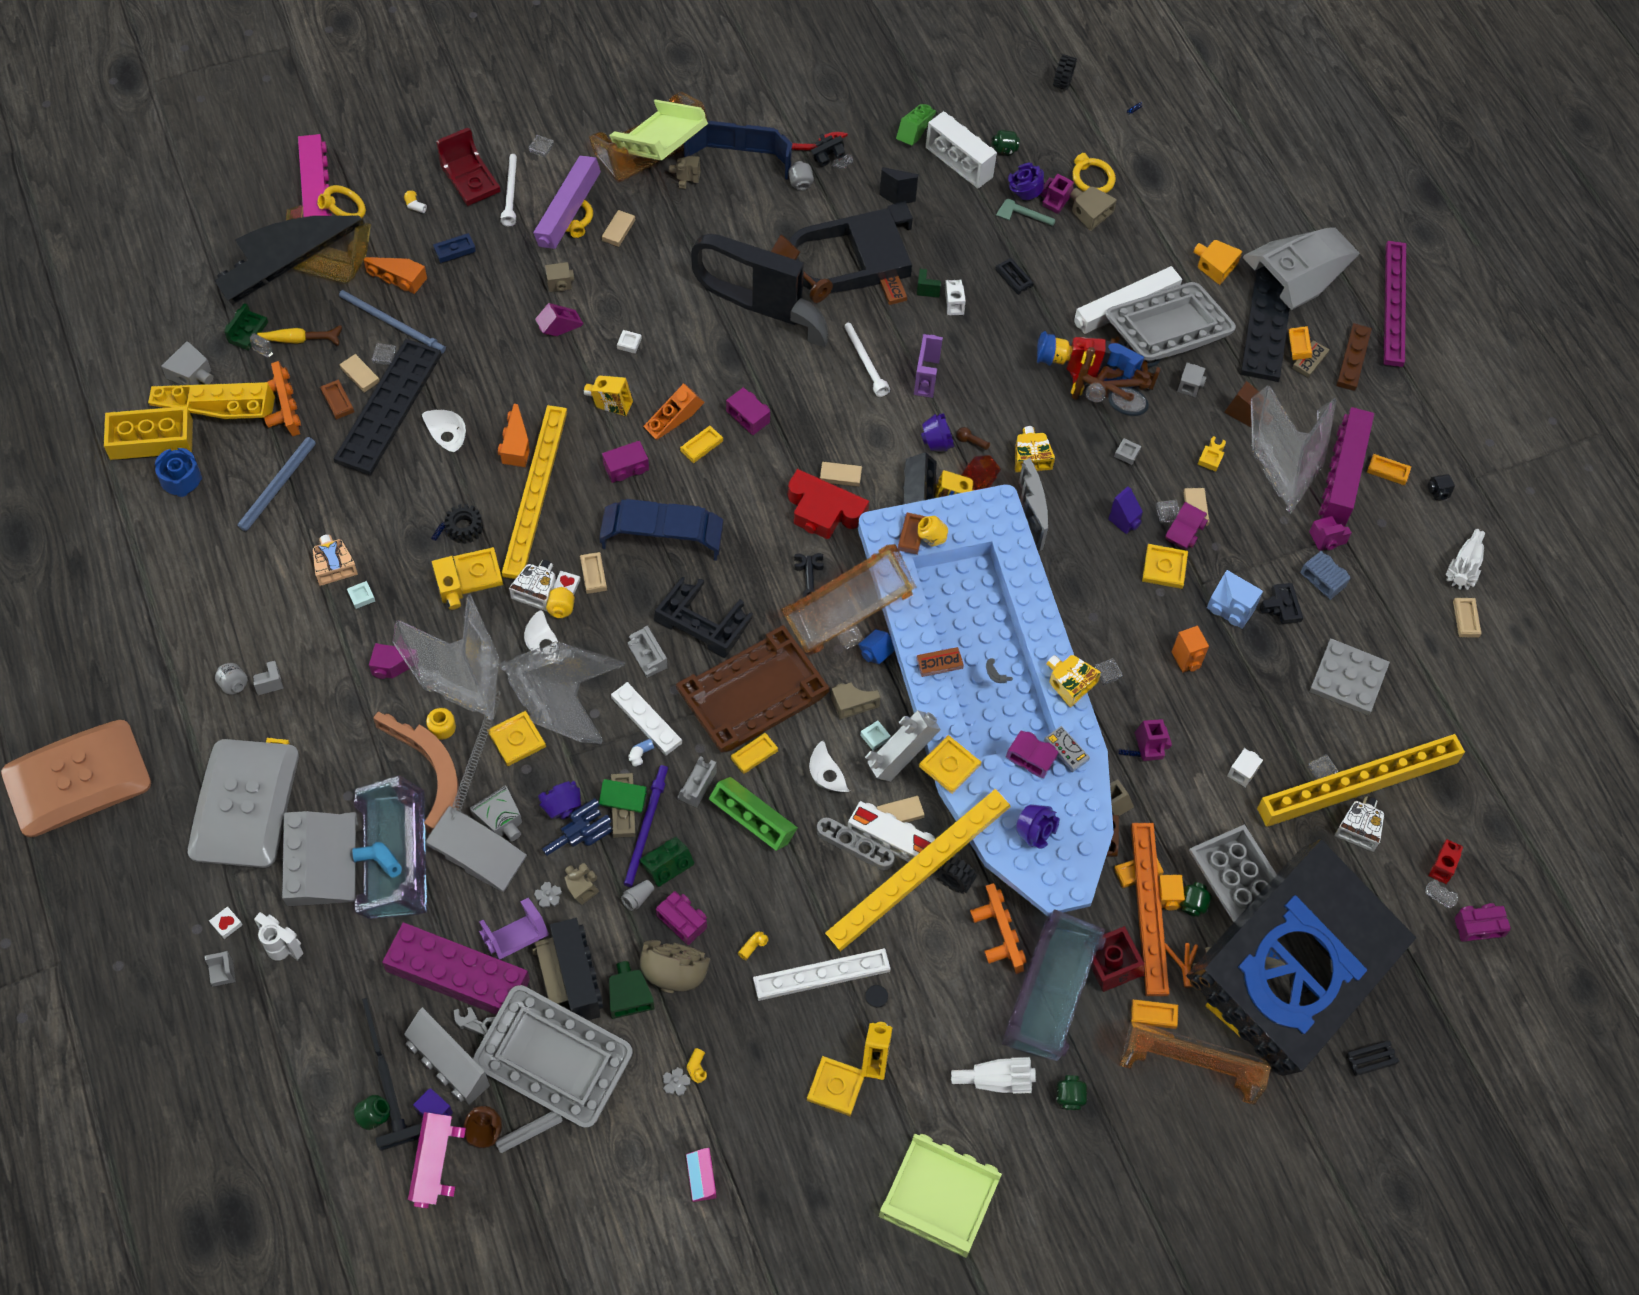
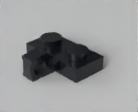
[1260,583,1303,624]

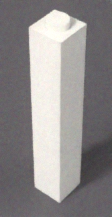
[1074,266,1182,334]

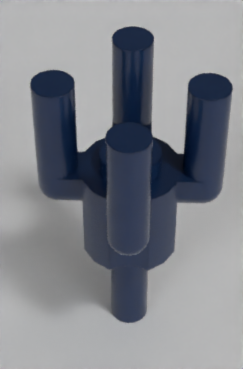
[542,798,613,856]

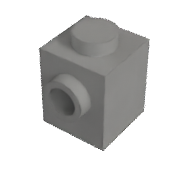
[1177,363,1206,397]

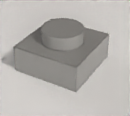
[1114,438,1141,465]

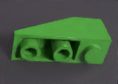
[896,104,936,145]

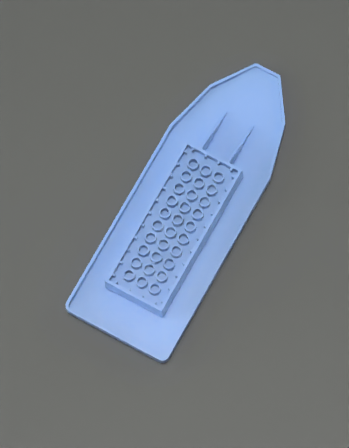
[858,485,1114,916]

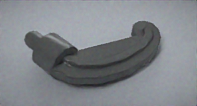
[986,658,1013,683]

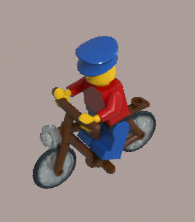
[1037,331,1161,416]

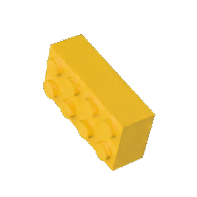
[104,406,193,460]

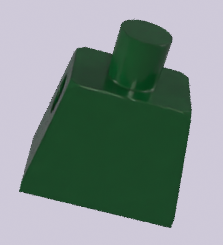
[609,961,655,1019]

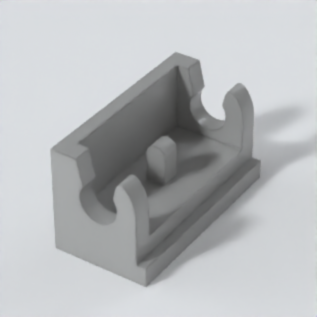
[628,626,667,678]
[678,757,717,808]

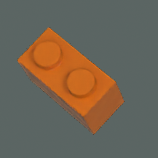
[1172,626,1209,673]

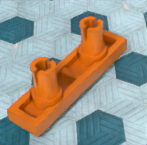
[264,361,301,436]
[970,883,1027,974]

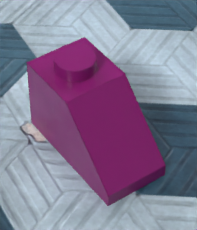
[535,303,584,336]
[369,643,420,679]

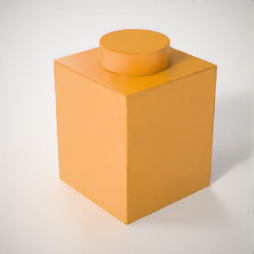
[1159,875,1185,911]

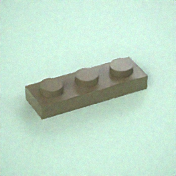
[611,773,635,838]

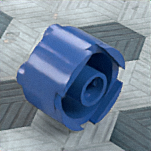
[155,448,202,497]

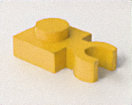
[1198,436,1226,471]

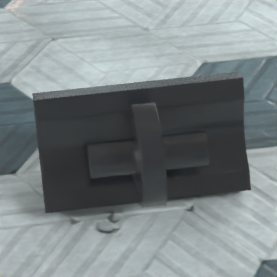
[811,133,845,167]

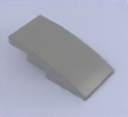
[1019,458,1048,551]
[425,806,527,893]

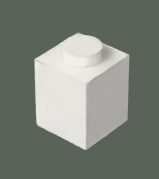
[1227,748,1263,788]

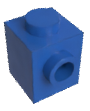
[858,629,895,664]

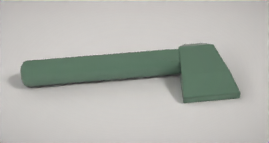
[996,199,1055,226]

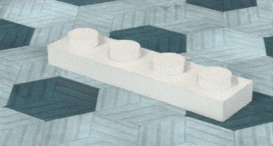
[611,682,682,756]

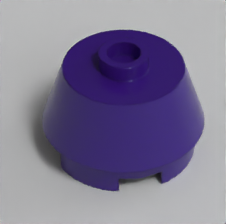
[1008,163,1044,200]
[921,413,955,451]
[538,781,581,819]
[1016,804,1060,849]

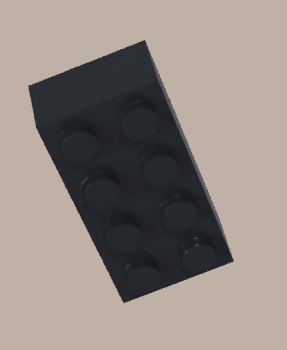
[550,918,603,1020]

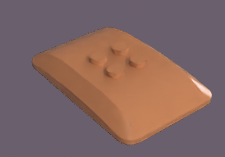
[1,720,151,838]

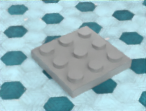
[1309,638,1390,716]

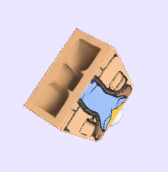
[313,535,358,586]

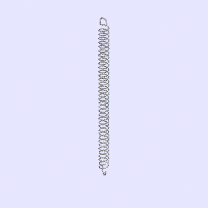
[451,691,501,820]

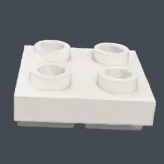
[254,912,303,960]

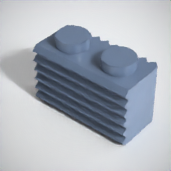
[1300,551,1350,600]

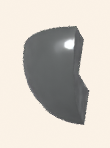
[790,298,828,348]

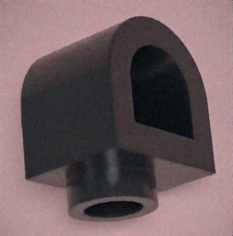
[1428,474,1455,500]

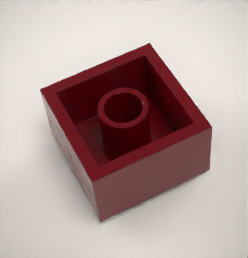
[1083,926,1145,992]

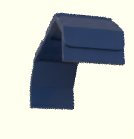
[684,121,792,180]
[599,499,723,561]

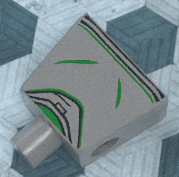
[470,785,522,841]

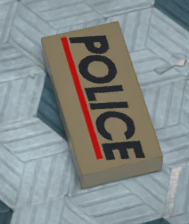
[1292,340,1329,378]

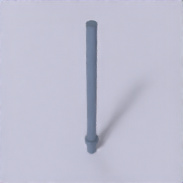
[339,290,446,353]

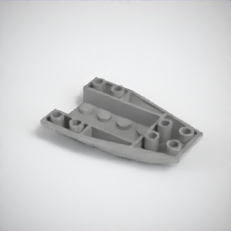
[1243,228,1360,310]

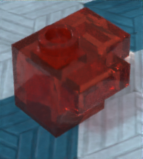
[961,455,1001,490]

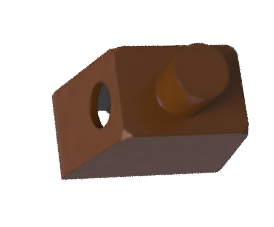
[1224,381,1274,427]

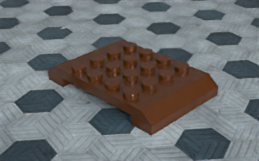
[676,625,829,753]

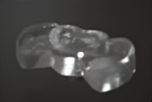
[1425,880,1458,908]

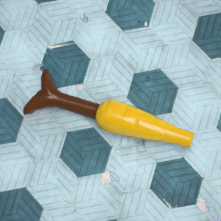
[257,325,342,346]

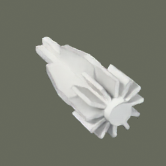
[1446,529,1485,590]
[951,1057,1036,1093]

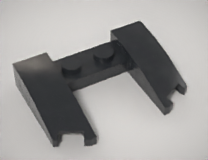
[654,577,753,658]

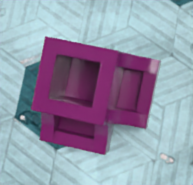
[1040,174,1074,214]
[1309,516,1351,551]
[1135,719,1172,761]

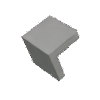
[253,661,283,695]
[205,951,236,987]

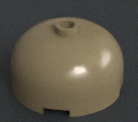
[640,940,710,993]

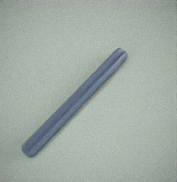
[238,437,316,531]

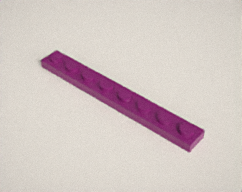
[1384,241,1406,367]

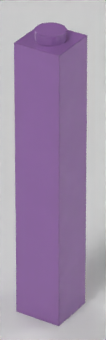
[533,156,601,249]

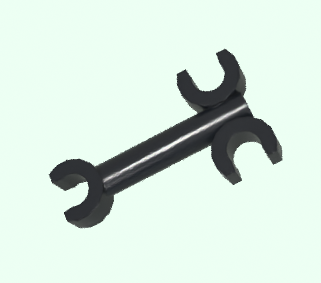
[794,553,824,603]

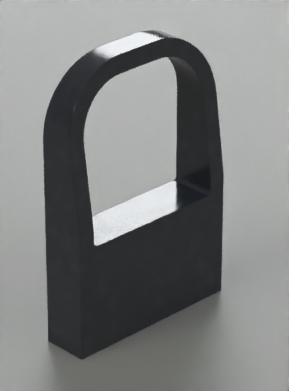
[789,208,912,293]
[691,234,804,325]

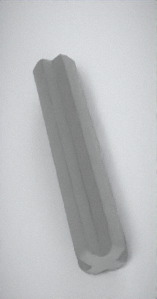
[495,1111,563,1153]

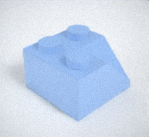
[1207,570,1263,629]

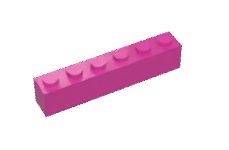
[298,134,332,217]

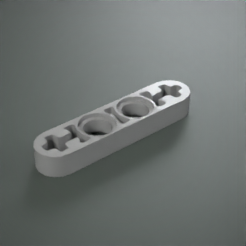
[817,818,894,870]

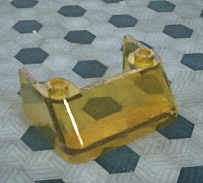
[286,205,371,283]

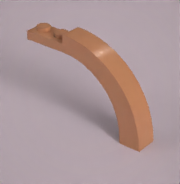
[373,712,460,834]

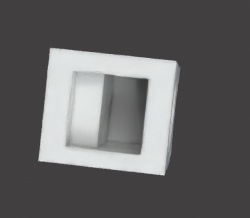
[945,280,965,315]

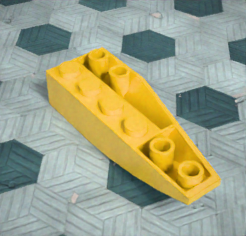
[148,382,275,419]

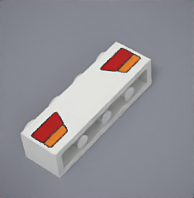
[847,801,935,862]

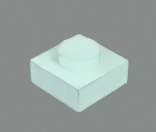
[347,581,375,609]
[860,721,891,751]

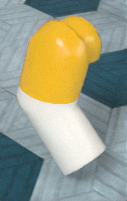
[404,190,427,213]

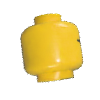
[918,516,948,547]
[546,587,575,618]
[426,708,456,740]

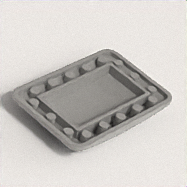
[1106,282,1236,360]
[188,739,299,868]
[473,985,633,1128]

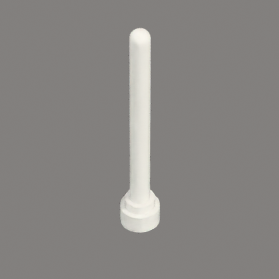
[501,154,517,226]
[844,323,890,397]

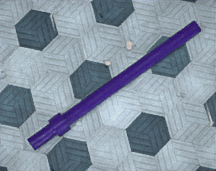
[624,765,668,887]

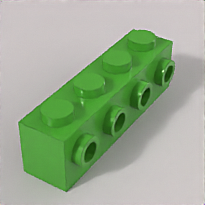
[709,777,798,851]

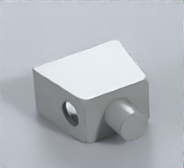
[161,342,213,385]

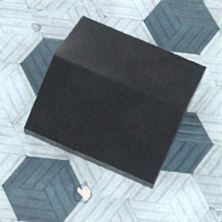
[879,167,919,204]

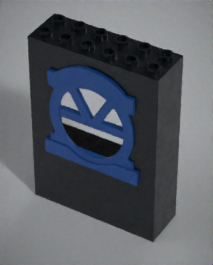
[1186,839,1416,1076]

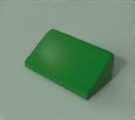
[599,779,647,813]

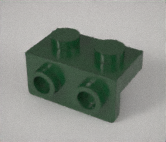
[224,303,268,351]
[639,837,694,887]

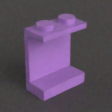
[914,334,943,398]
[479,898,549,960]

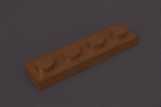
[1336,323,1372,391]

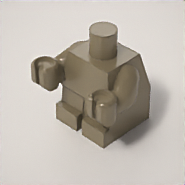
[669,156,701,189]
[564,863,600,905]

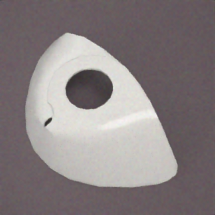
[422,410,466,452]
[524,610,561,659]
[809,741,851,792]

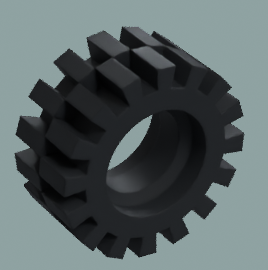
[1053,54,1077,90]
[445,504,483,544]
[934,856,977,894]

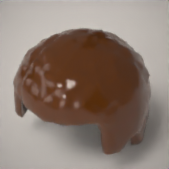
[464,1106,502,1148]

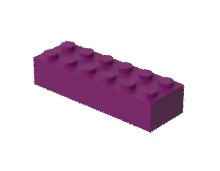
[1318,407,1374,527]
[382,922,530,1015]

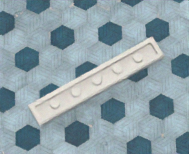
[753,948,891,1001]

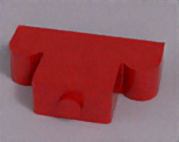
[788,469,869,539]

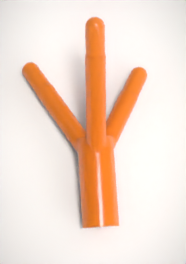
[1165,943,1198,988]

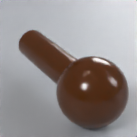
[956,427,990,450]

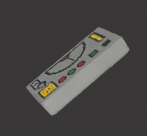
[1044,726,1090,772]

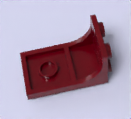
[436,128,501,206]

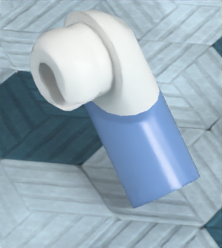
[628,739,654,767]

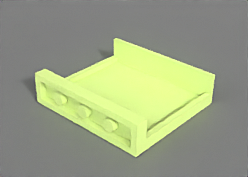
[609,100,708,161]
[879,1134,1002,1258]

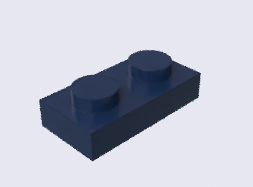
[433,233,476,263]

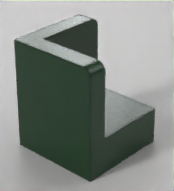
[917,269,941,298]

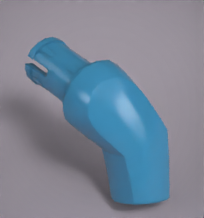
[353,842,402,878]

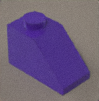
[1108,486,1143,534]

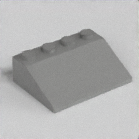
[282,811,356,906]
[1189,824,1277,922]

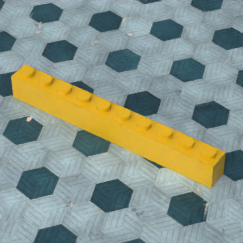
[1257,734,1465,827]

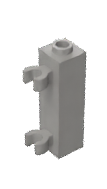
[865,710,941,782]

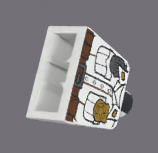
[509,560,556,611]
[1334,796,1384,852]

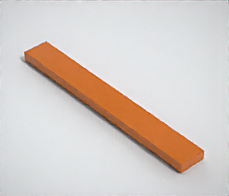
[1131,823,1169,996]

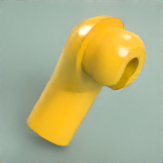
[738,931,768,960]
[686,1048,707,1083]

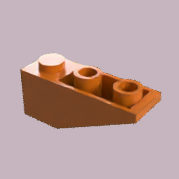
[364,257,427,294]
[643,383,705,440]
[498,404,530,467]

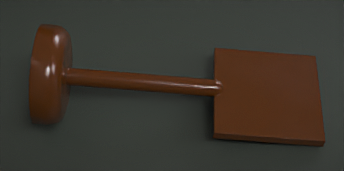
[771,235,833,303]

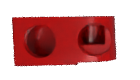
[1428,839,1463,884]

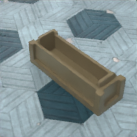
[532,937,570,1009]

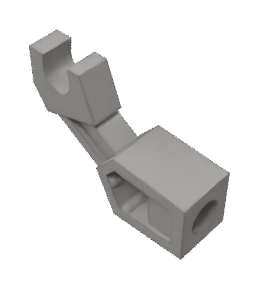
[454,1007,495,1037]

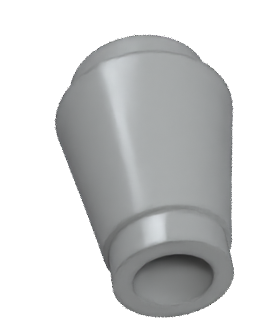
[621,880,654,911]

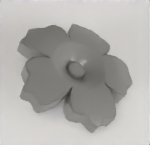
[534,882,562,908]
[663,1067,691,1096]

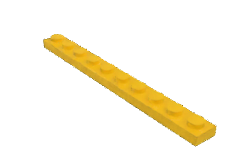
[502,405,567,579]
[825,789,1011,952]

